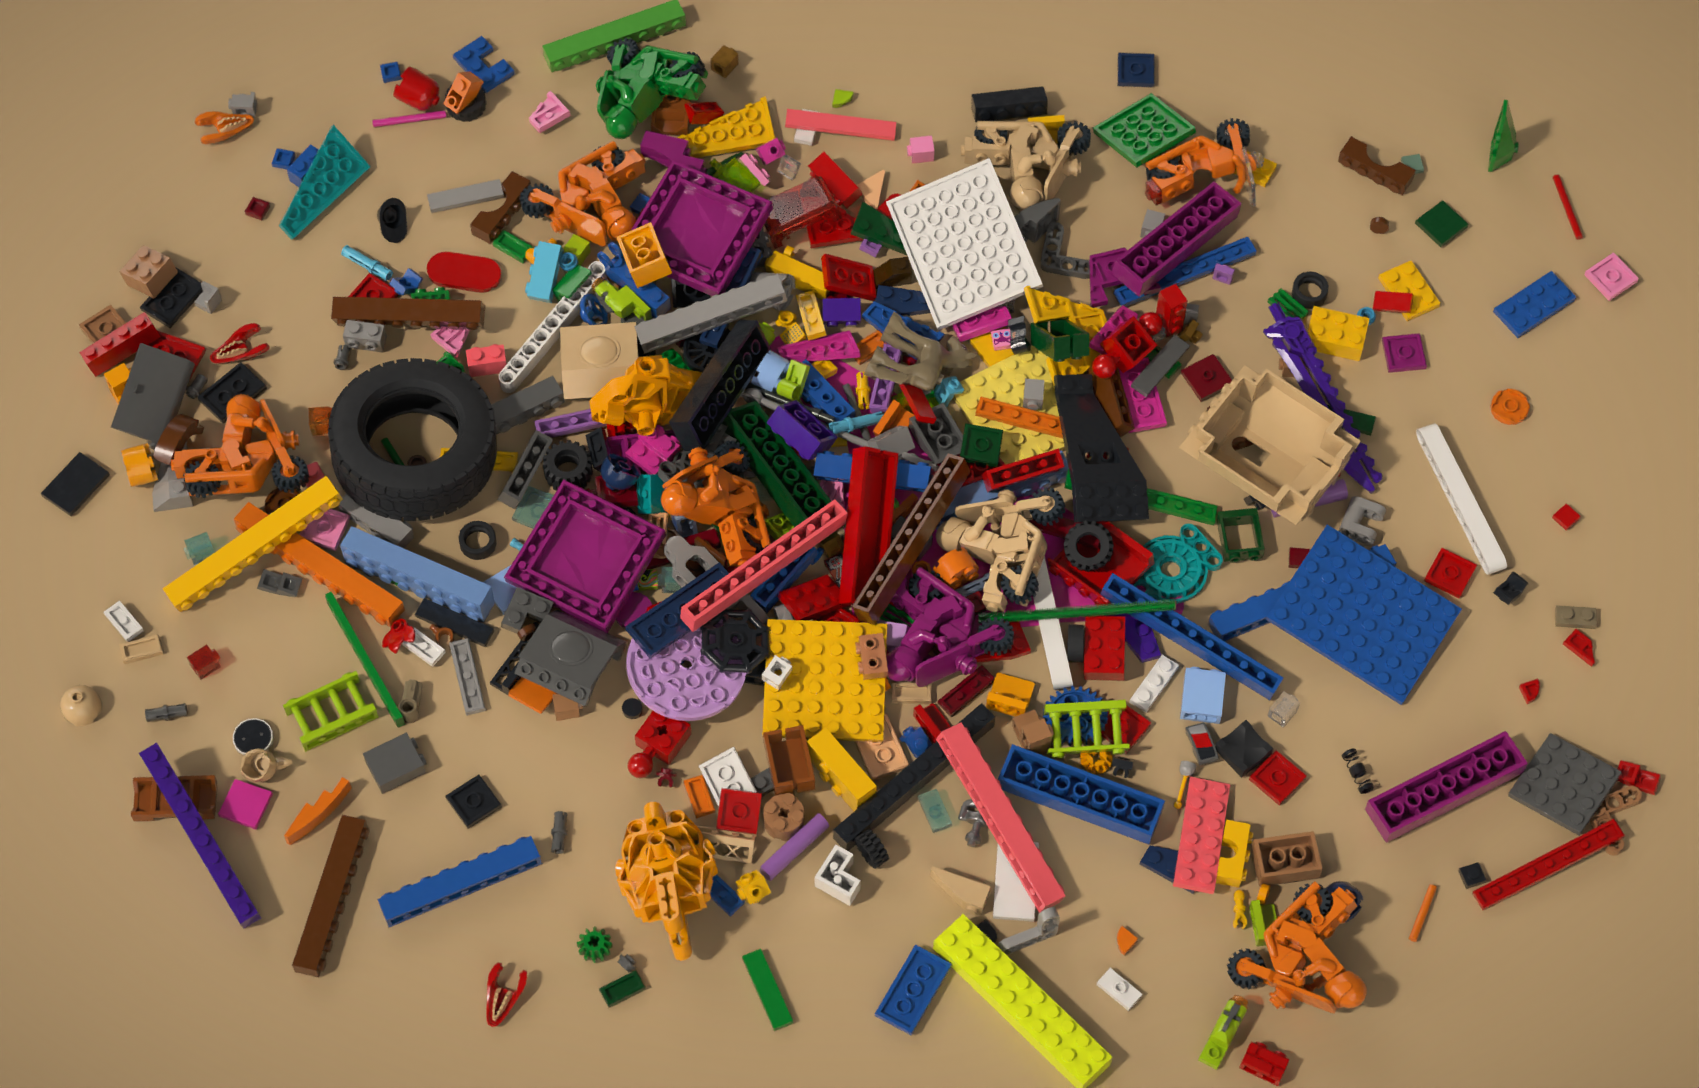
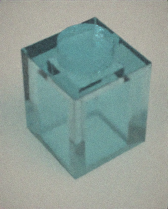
[184,532,215,565]
[658,567,682,593]

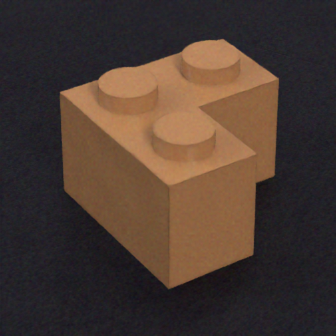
[1012,709,1054,755]

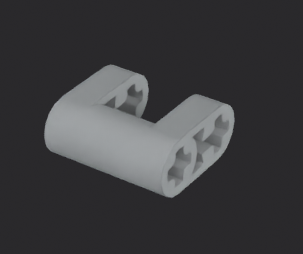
[1339,496,1386,545]

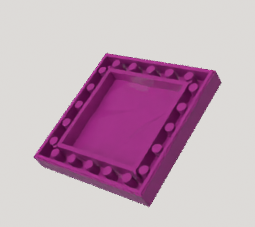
[620,160,773,296]
[504,480,666,633]

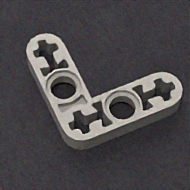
[998,907,1060,954]

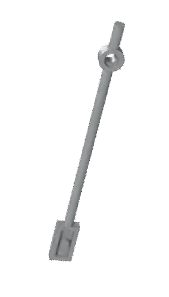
[740,388,939,472]

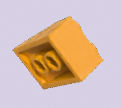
[616,222,672,288]

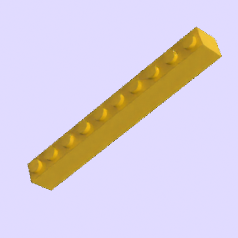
[162,476,343,612]

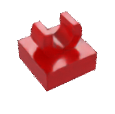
[607,424,625,437]

